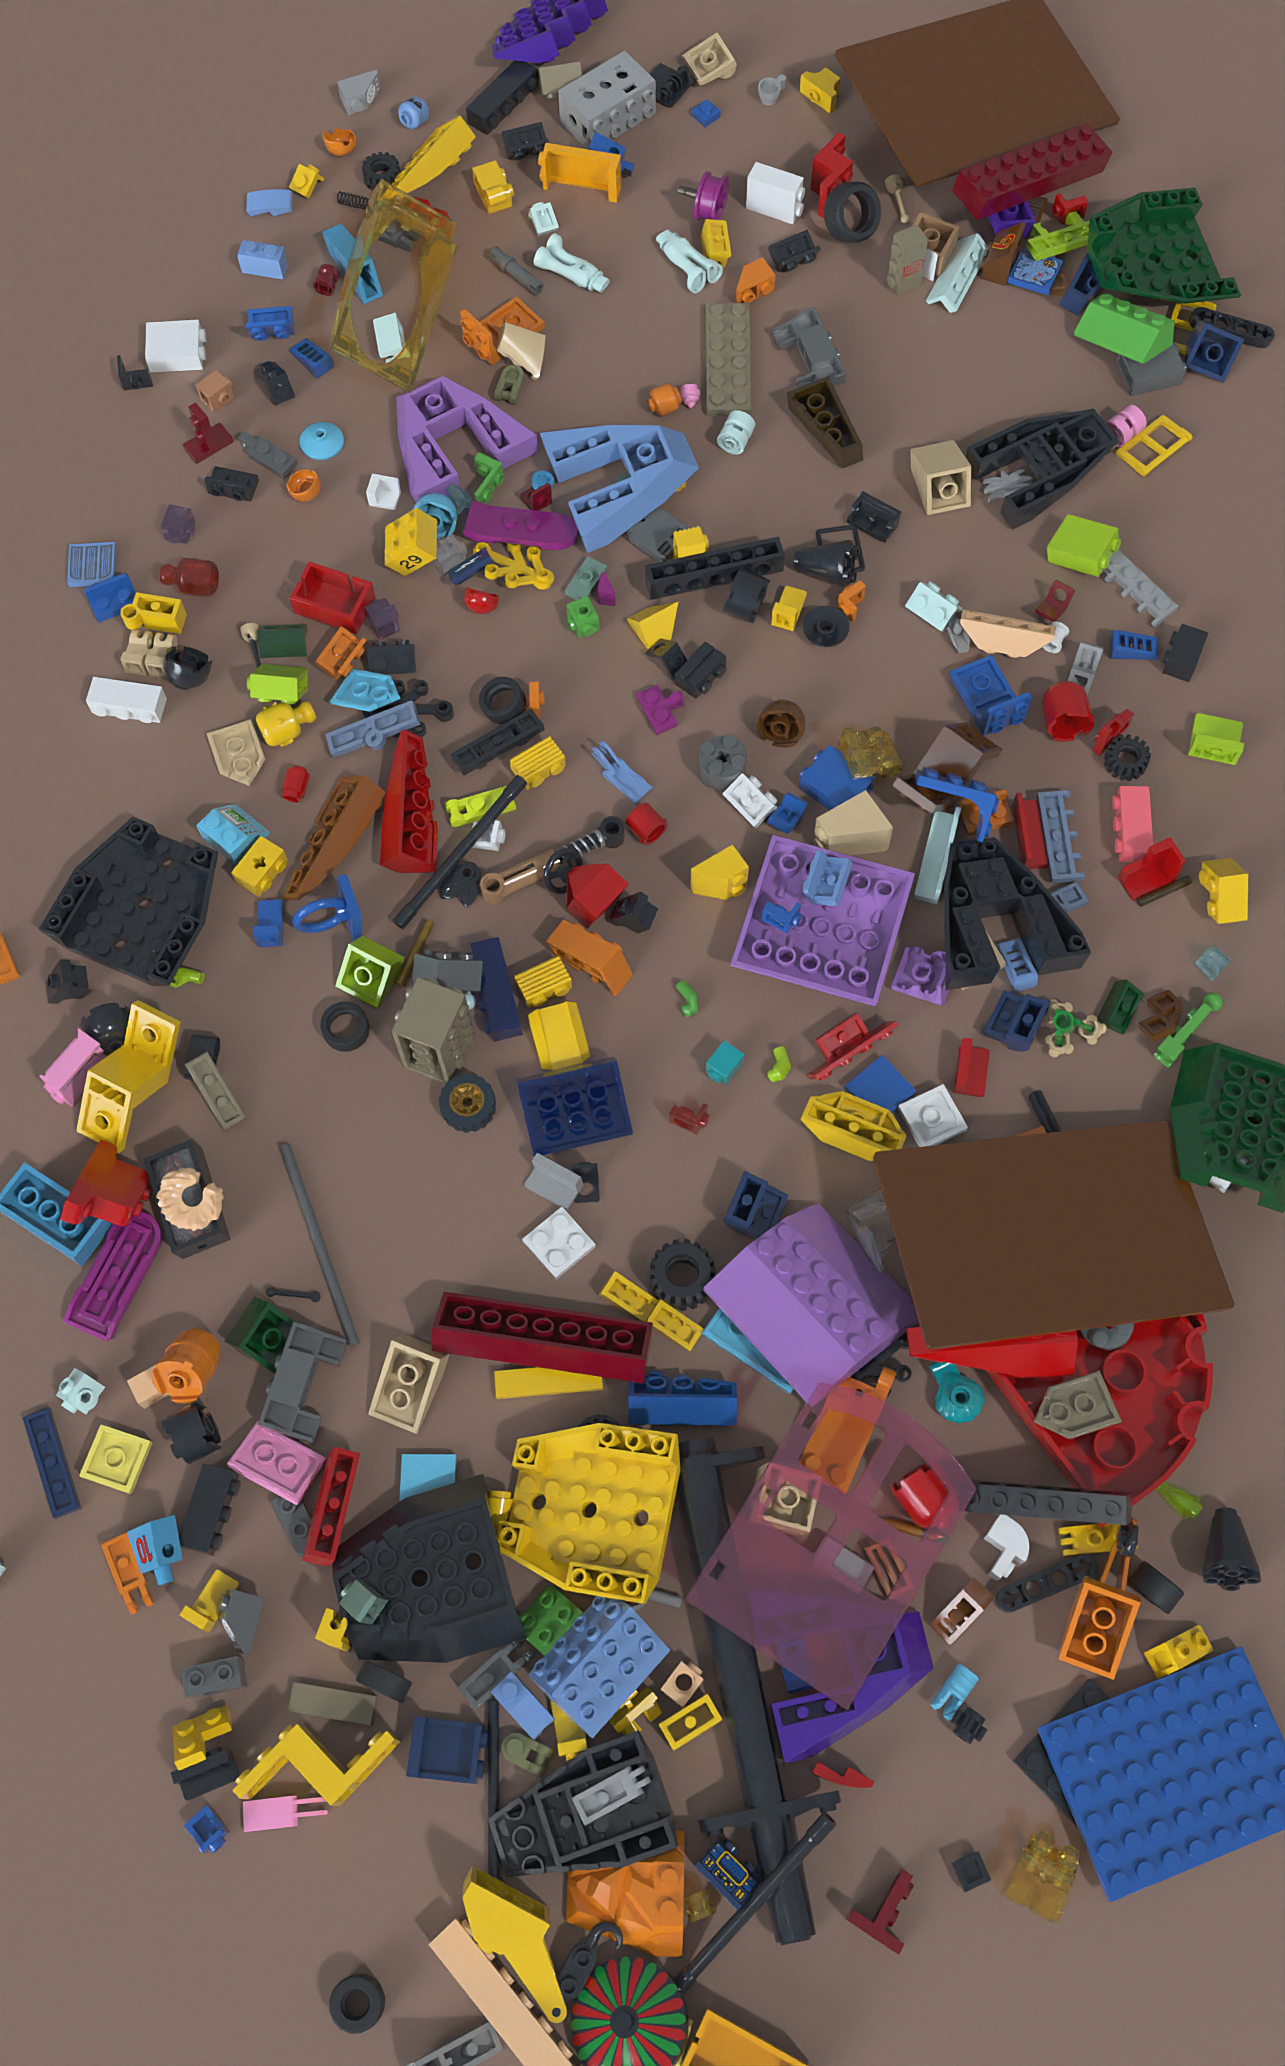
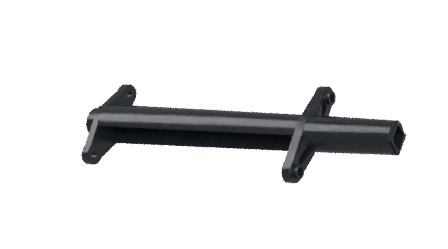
[676,1437,841,1946]

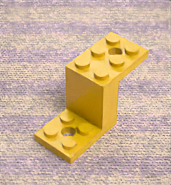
[76,1000,181,1153]
[233,1724,401,1807]

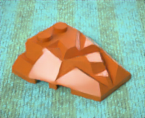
[566,1831,685,1957]

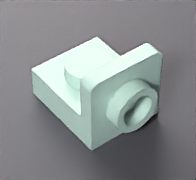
[528,202,559,236]

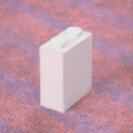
[746,162,805,224]
[145,320,206,373]

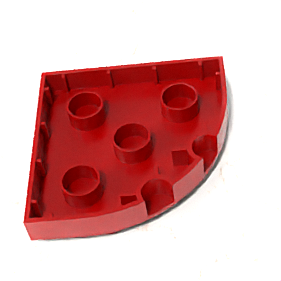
[987,1314,1213,1528]

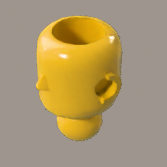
[256,701,316,747]

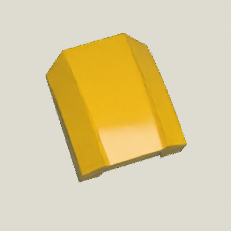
[528,1001,590,1070]

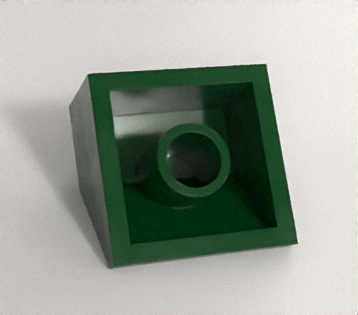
[224,1297,295,1374]

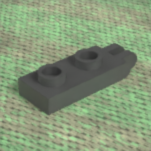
[270,1496,312,1564]

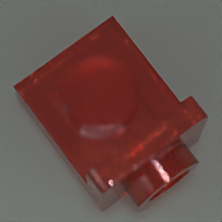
[669,1103,710,1135]

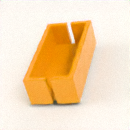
[680,2007,811,2066]

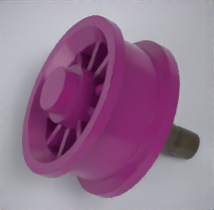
[678,171,729,221]

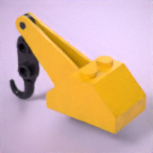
[462,1865,623,2023]

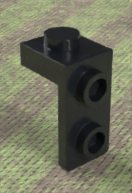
[255,361,296,405]

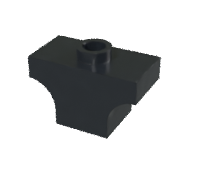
[608,891,658,934]
[45,959,89,1004]

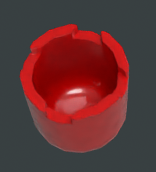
[1042,681,1095,742]
[889,1458,958,1529]

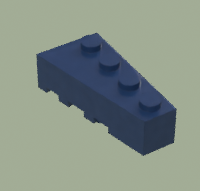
[1059,253,1119,315]

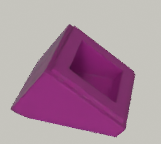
[598,572,616,606]

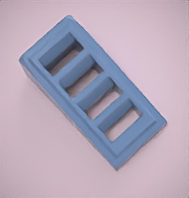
[997,938,1038,992]

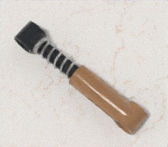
[480,816,625,905]

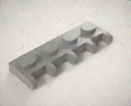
[1103,550,1179,627]

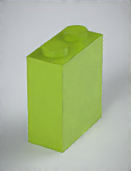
[1047,514,1121,577]

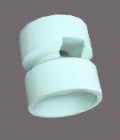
[717,410,755,455]

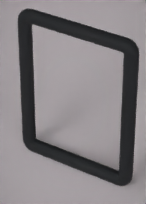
[816,525,865,572]

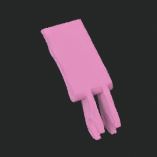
[243,1796,328,1832]

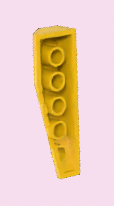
[378,115,476,204]

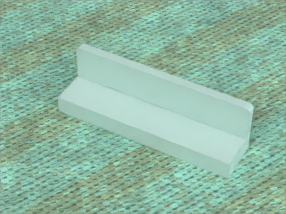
[926,233,988,313]
[913,807,961,904]

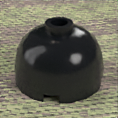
[163,646,212,690]
[80,1003,130,1051]

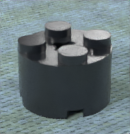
[723,568,770,623]
[161,1400,222,1464]

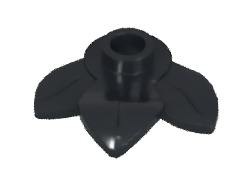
[440,862,481,907]

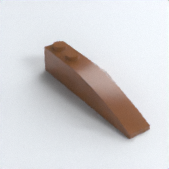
[284,775,386,900]

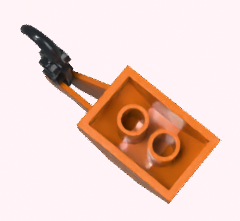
[1058,1518,1141,1680]

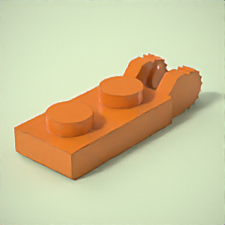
[101,1532,154,1615]

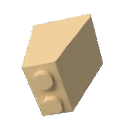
[911,440,971,515]
[813,790,893,856]

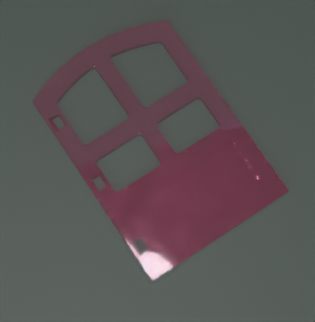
[685,1382,977,1710]

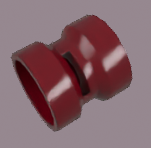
[313,264,340,296]

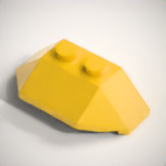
[801,1091,907,1161]

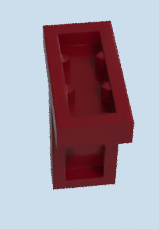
[183,402,234,464]
[845,1869,914,1955]

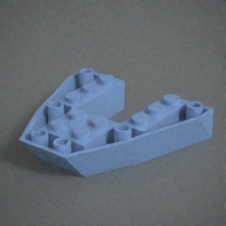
[540,425,699,553]

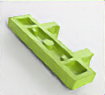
[1025,211,1089,261]

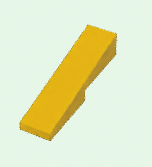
[598,1271,704,1352]

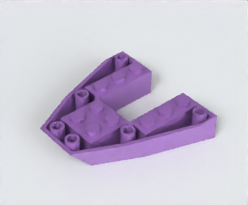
[396,376,538,502]

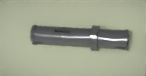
[489,246,544,295]

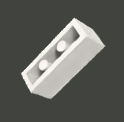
[86,677,167,723]

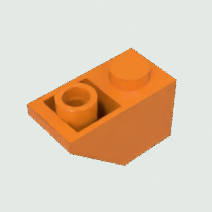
[736,257,776,303]

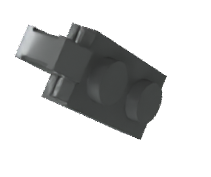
[239,431,298,479]

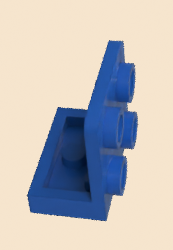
[245,306,295,341]

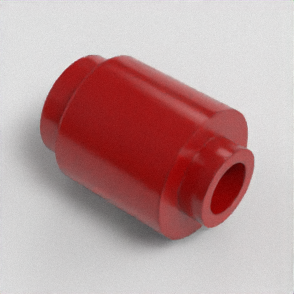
[281,765,310,803]

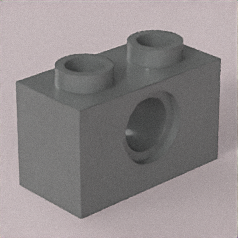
[181,1656,247,1699]

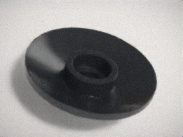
[803,606,849,647]

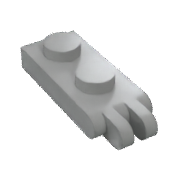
[572,1766,651,1825]

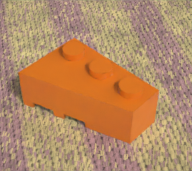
[546,920,633,997]

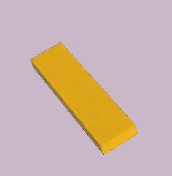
[494,1367,603,1399]

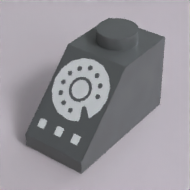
[217,1590,265,1655]

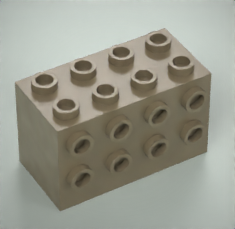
[392,977,476,1083]

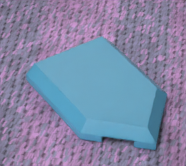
[329,668,400,712]

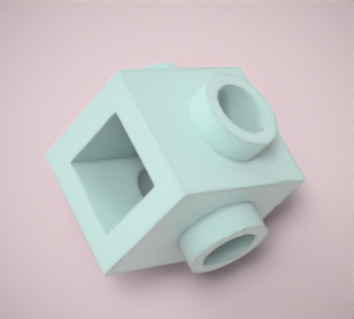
[56,1368,105,1414]

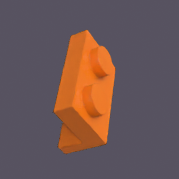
[314,626,367,681]

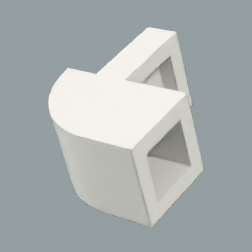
[983,1514,1029,1581]

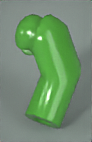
[676,980,699,1017]

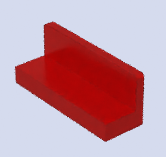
[1012,793,1048,870]

